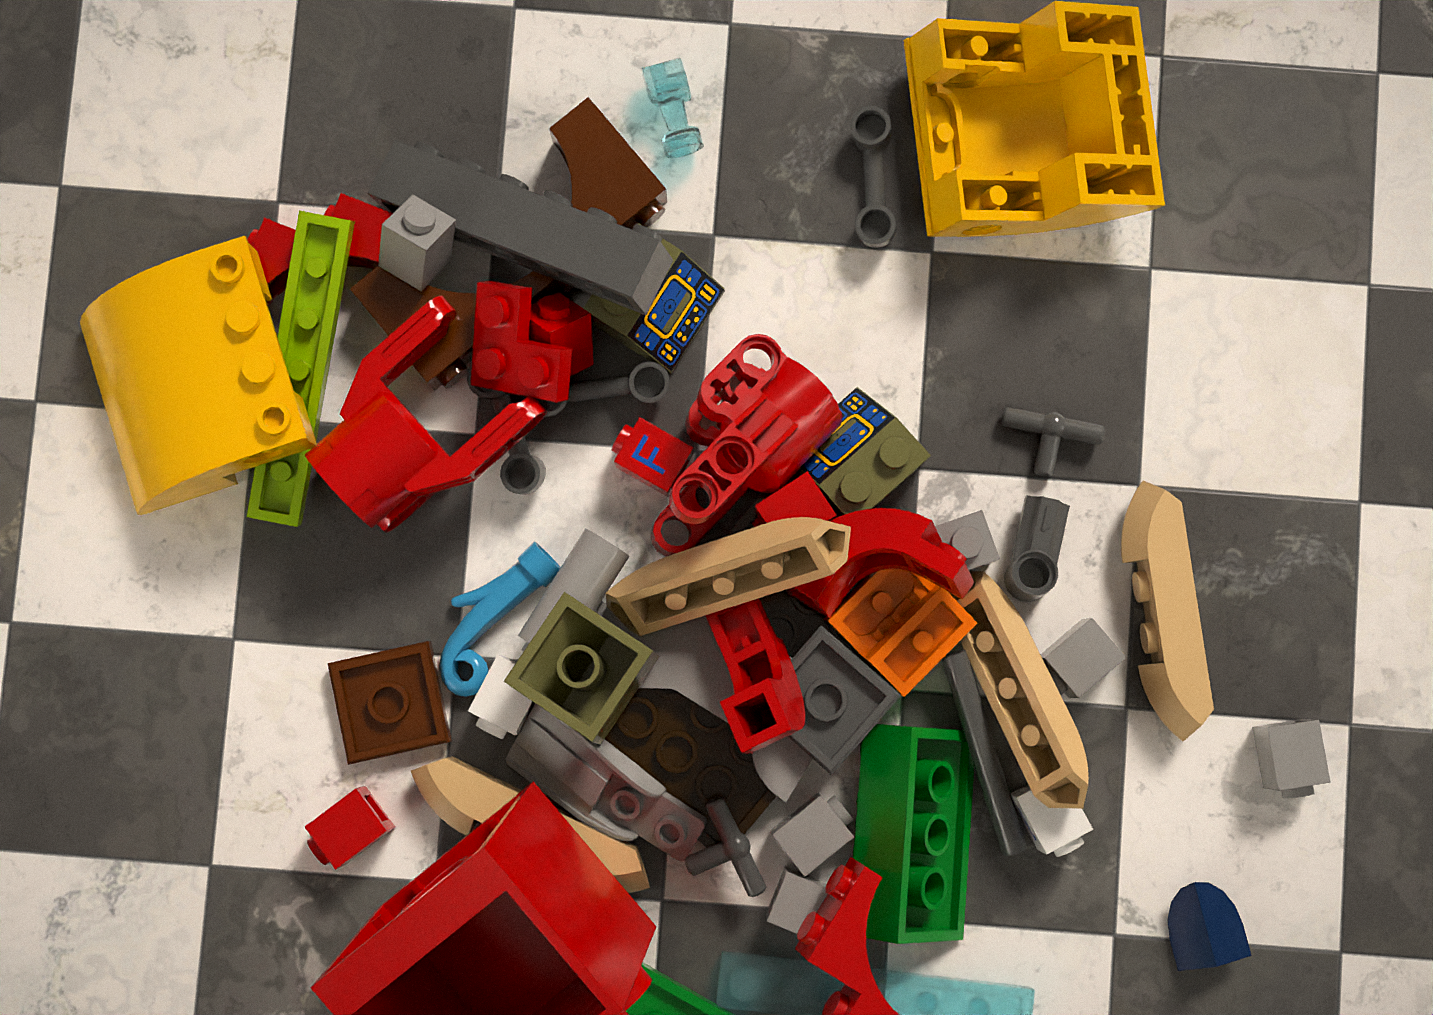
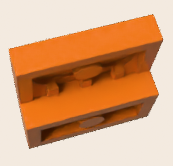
[824,569,977,697]

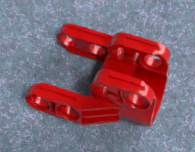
[305,295,547,533]
[650,334,843,557]

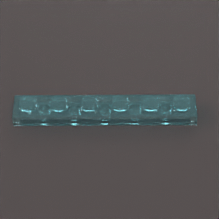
[716,951,1035,1015]

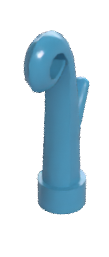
[439,541,561,697]

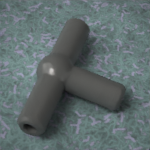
[1001,407,1105,477]
[685,796,767,897]

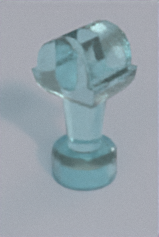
[641,58,704,158]

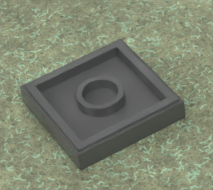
[787,626,901,775]

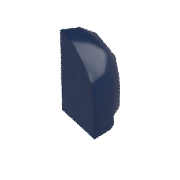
[1167,882,1252,971]

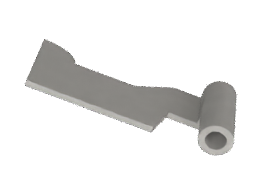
[518,528,812,802]

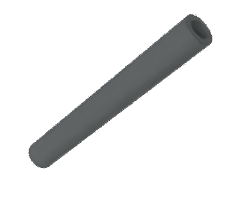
[942,650,1027,856]

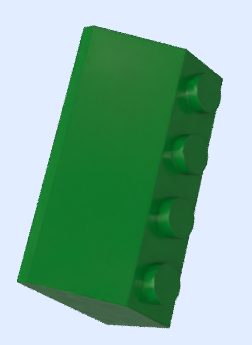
[853,724,974,944]

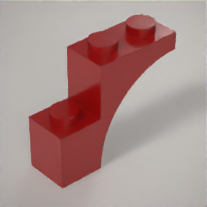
[247,193,393,306]
[795,857,900,1015]

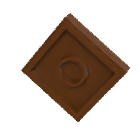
[327,641,452,765]

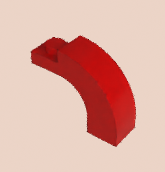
[786,508,974,619]
[705,598,805,754]

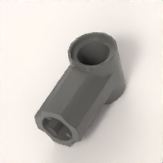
[1004,495,1070,602]

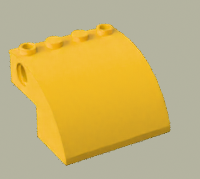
[903,1,1165,237]
[80,236,317,515]

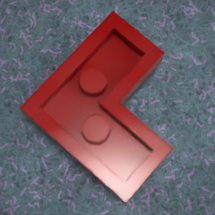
[470,281,572,402]

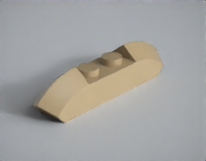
[1121,480,1214,741]
[605,517,851,636]
[950,571,1089,809]
[411,756,650,893]

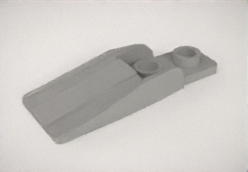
[506,703,707,861]

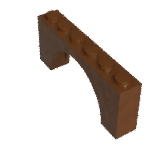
[350,97,667,391]

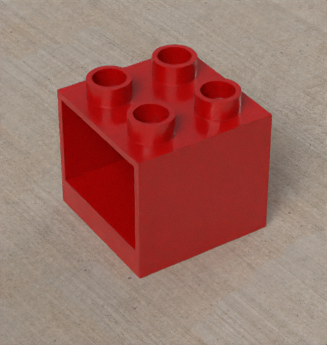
[310,781,657,1015]

